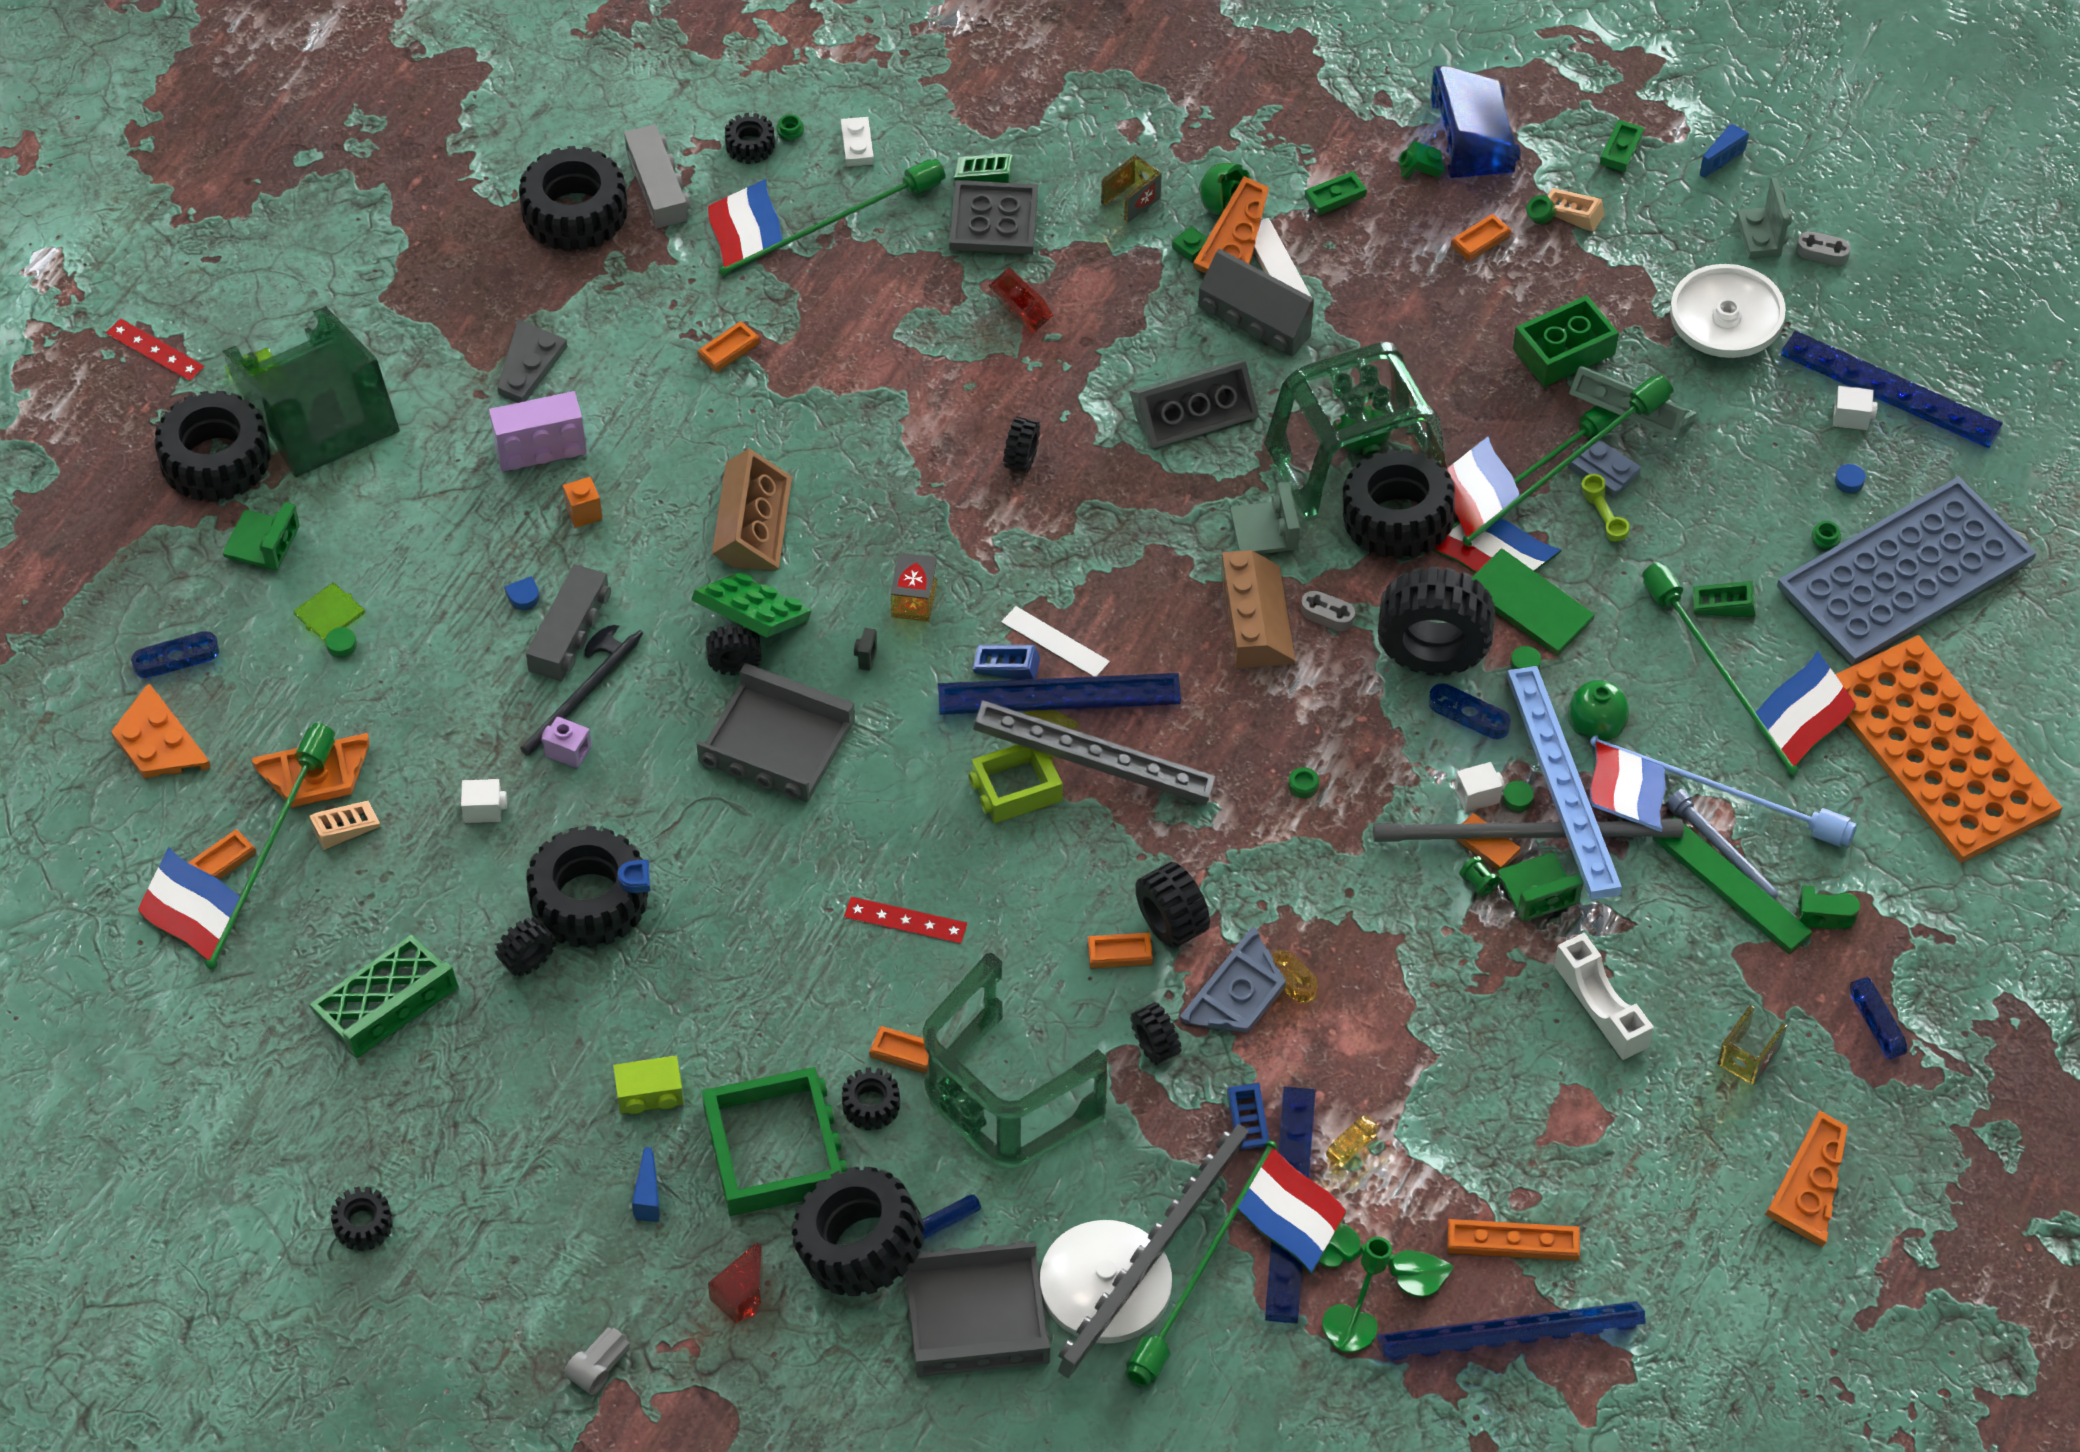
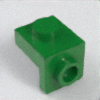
[1399,141,1445,178]

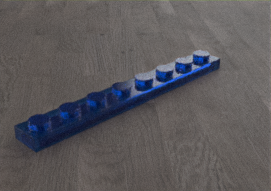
[1781,330,2003,448]
[938,673,1181,715]
[1265,1086,1316,1324]
[1377,1301,1646,1360]

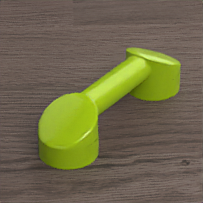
[1582,474,1630,542]

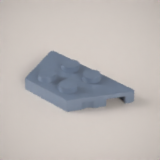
[1180,926,1286,1033]

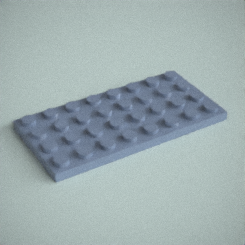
[1777,476,2036,666]

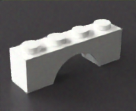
[1554,933,1654,1060]

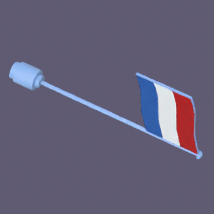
[1590,735,1857,847]

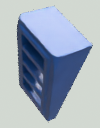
[1700,123,1749,178]
[972,645,1040,681]
[1227,1083,1269,1151]
[632,1147,660,1222]

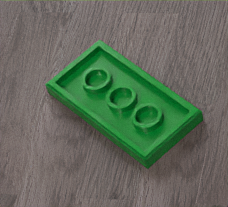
[1472,548,1595,656]

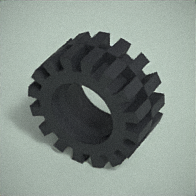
[725,113,775,164]
[1003,416,1041,473]
[706,624,762,675]
[495,917,556,977]
[1130,1002,1181,1065]
[842,1067,900,1130]
[331,1187,393,1251]

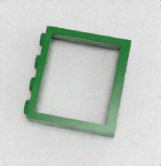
[702,1067,847,1216]

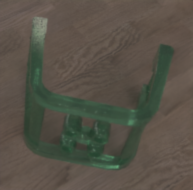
[1264,342,1447,517]
[923,953,1108,1168]

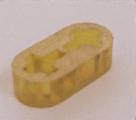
[1271,950,1318,1003]
[1326,1115,1379,1167]

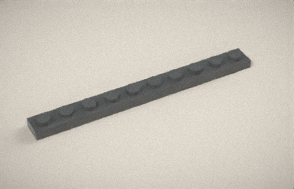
[1057,1124,1249,1379]

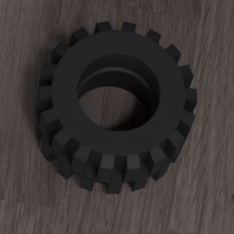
[1135,862,1210,948]

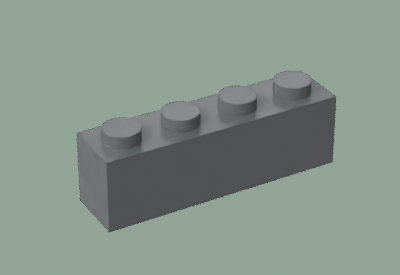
[526,564,611,682]

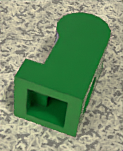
[1798,885,1860,929]

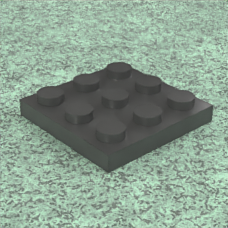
[949,180,1038,254]

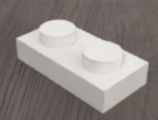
[841,117,874,167]

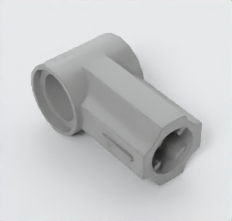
[564,1327,630,1395]

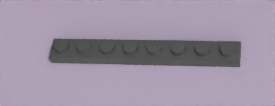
[973,700,1215,805]

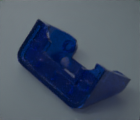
[1430,65,1521,178]

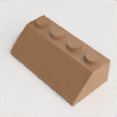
[712,448,792,571]
[1221,550,1295,669]

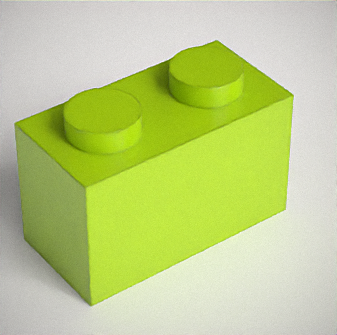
[613,1055,684,1114]

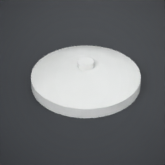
[1670,264,1786,358]
[1040,1220,1172,1344]

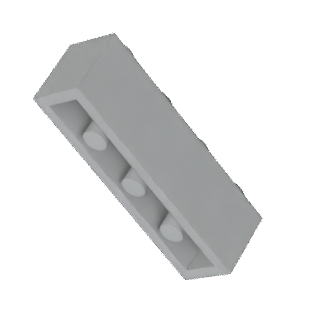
[624,124,691,229]

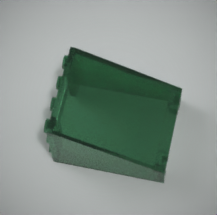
[222,306,400,478]

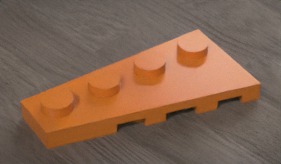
[1193,176,1269,274]
[1765,1110,1848,1248]

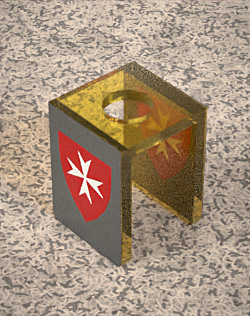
[1101,154,1162,222]
[891,553,937,622]
[1717,1005,1787,1085]

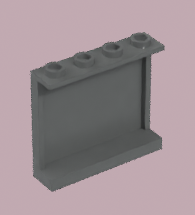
[696,663,855,802]
[905,1241,1050,1377]

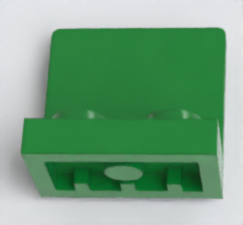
[223,502,300,571]
[1498,852,1583,922]

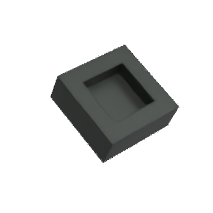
[854,628,877,671]

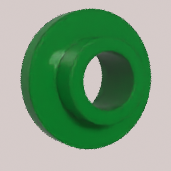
[777,114,804,140]
[1811,521,1841,549]

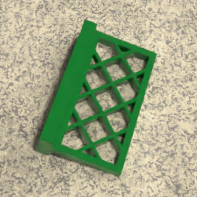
[309,934,459,1059]

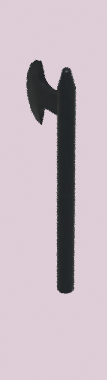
[520,625,643,756]

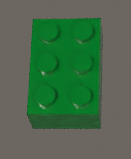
[1513,295,1619,387]

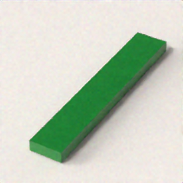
[1652,816,1812,955]

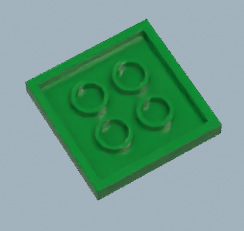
[692,573,812,638]

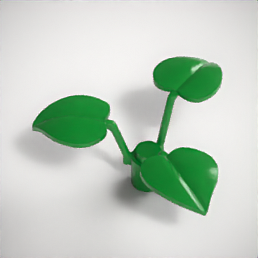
[1319,1223,1453,1353]

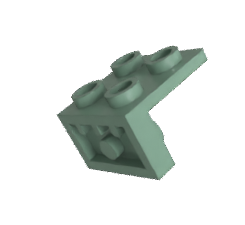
[1736,178,1792,259]
[1230,482,1300,554]

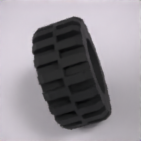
[519,146,628,252]
[154,390,271,502]
[1342,449,1455,559]
[1378,567,1495,675]
[526,826,648,948]
[792,1166,924,1296]

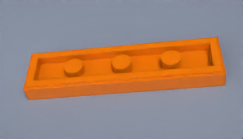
[1447,1219,1580,1261]

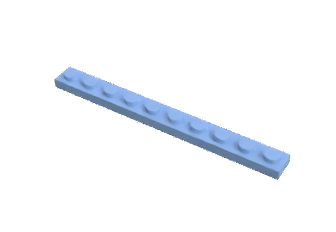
[1507,666,1622,900]

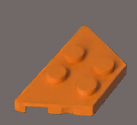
[111,684,211,778]
[252,733,370,807]

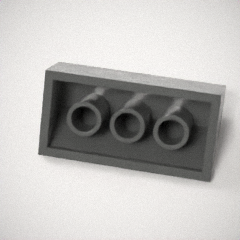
[1198,249,1314,357]
[1129,360,1260,448]

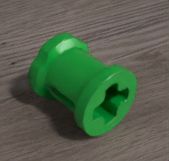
[1459,856,1501,897]

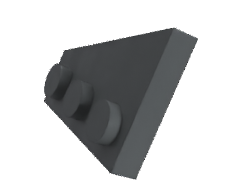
[497,319,568,403]

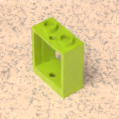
[968,744,1063,824]

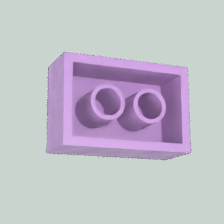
[489,391,587,472]

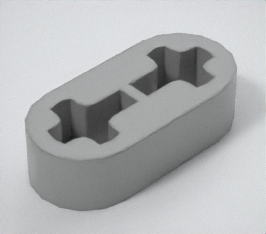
[1796,231,1851,266]
[1301,591,1355,631]

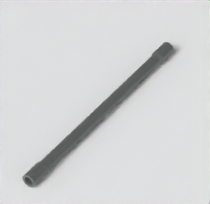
[1373,819,1684,842]

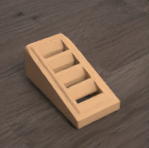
[1548,188,1605,232]
[309,801,381,850]

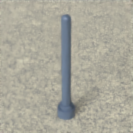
[1666,789,1778,900]

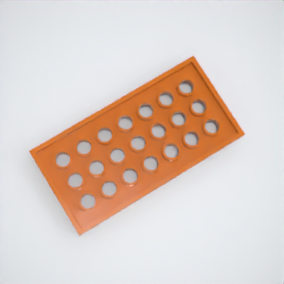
[1835,635,2063,864]

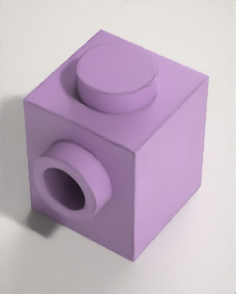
[541,716,592,769]

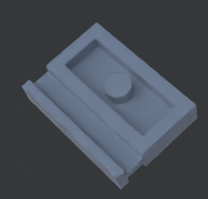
[1568,440,1641,498]

